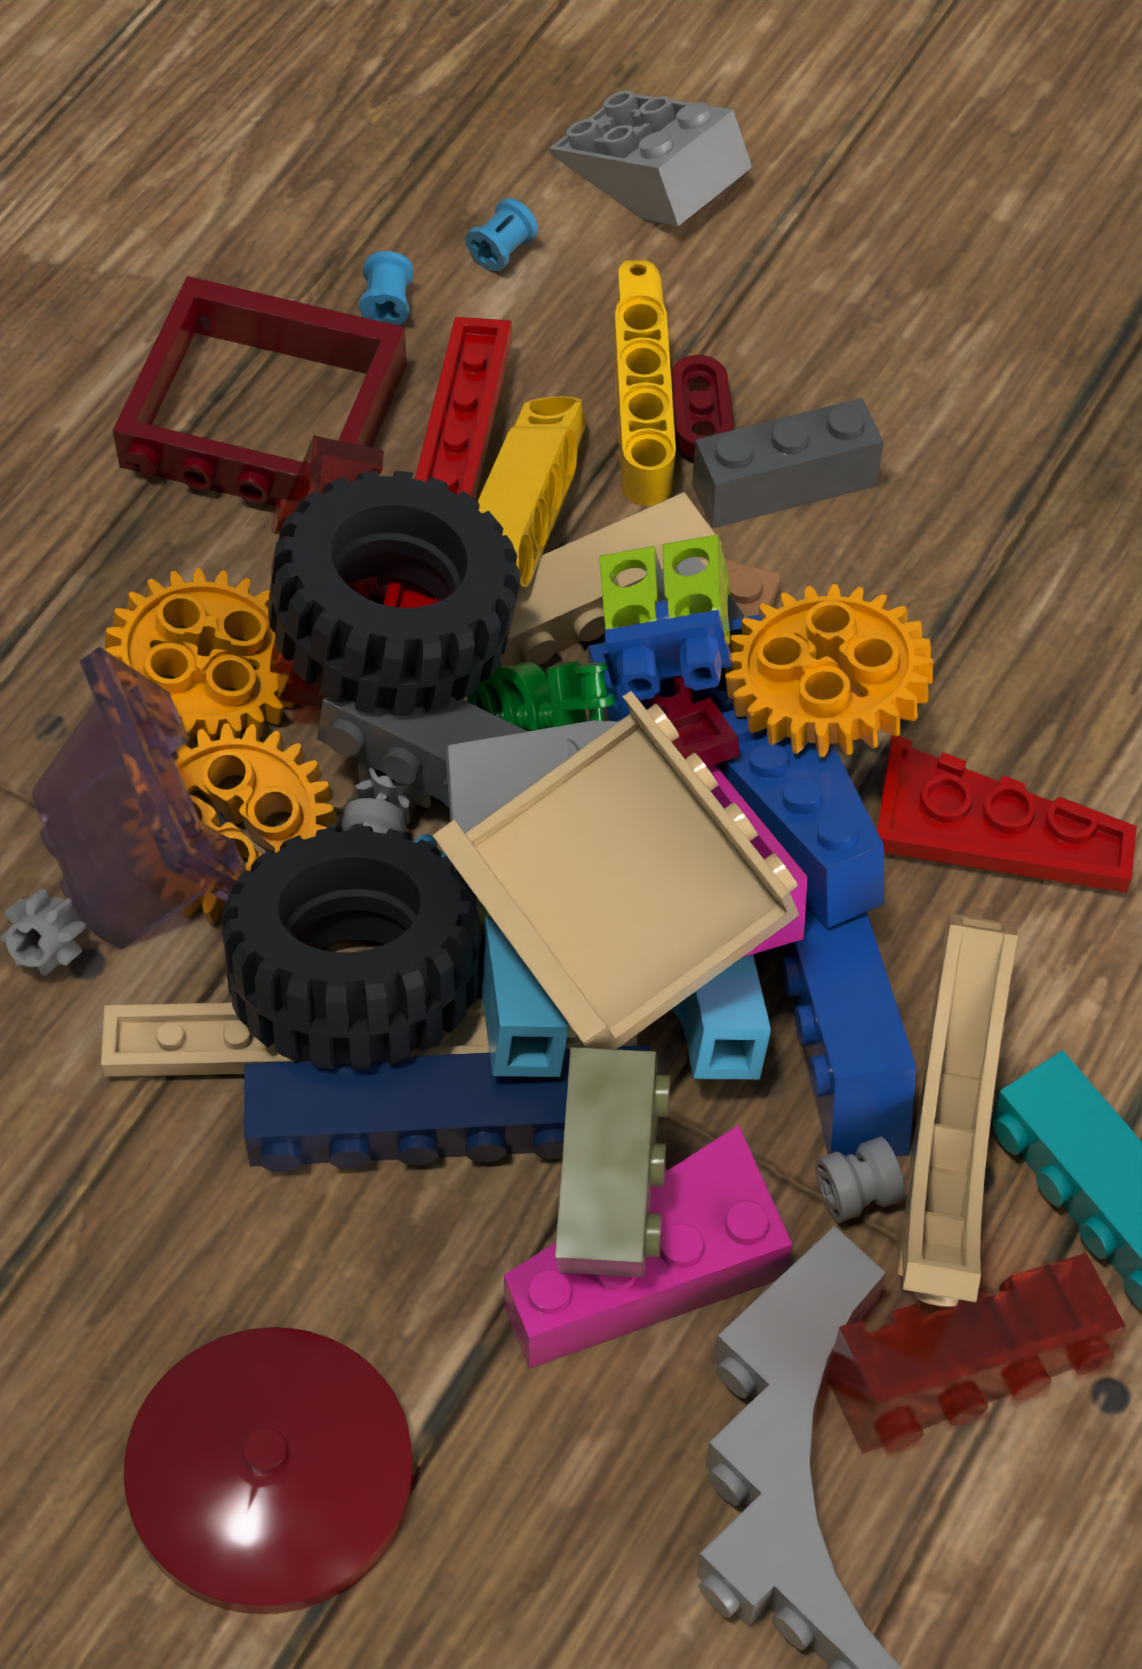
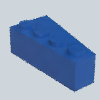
[716,710,884,928]
[773,905,917,1157]

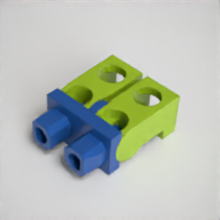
[599,534,732,700]

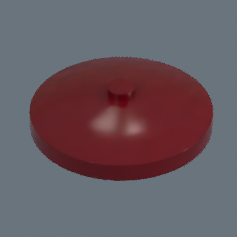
[124,1327,413,1614]

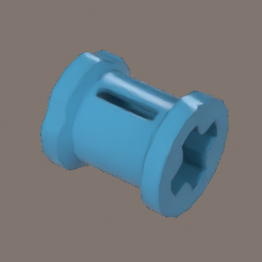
[465,198,538,271]
[359,251,414,326]

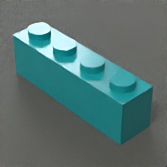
[991,1050,1142,1310]

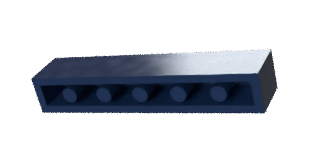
[244,1045,650,1172]

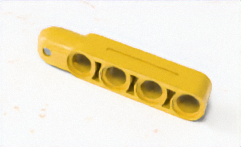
[614,260,676,507]
[478,396,586,587]

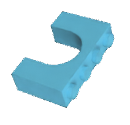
[479,916,771,1080]

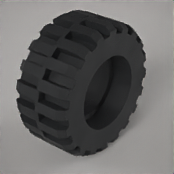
[268,470,520,715]
[222,826,481,1071]

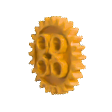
[103,568,303,746]
[725,584,933,757]
[127,723,337,924]

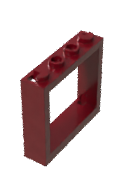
[112,276,407,511]

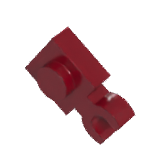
[644,676,739,768]

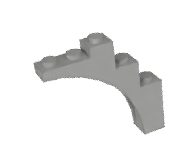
[696,1226,902,1669]

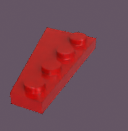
[877,735,1137,893]

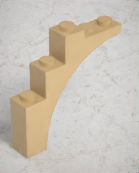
[897,913,1018,1307]

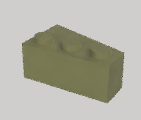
[555,1047,670,1278]

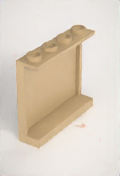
[432,691,799,1050]

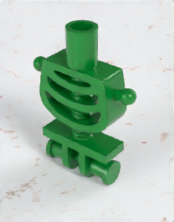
[464,661,615,731]

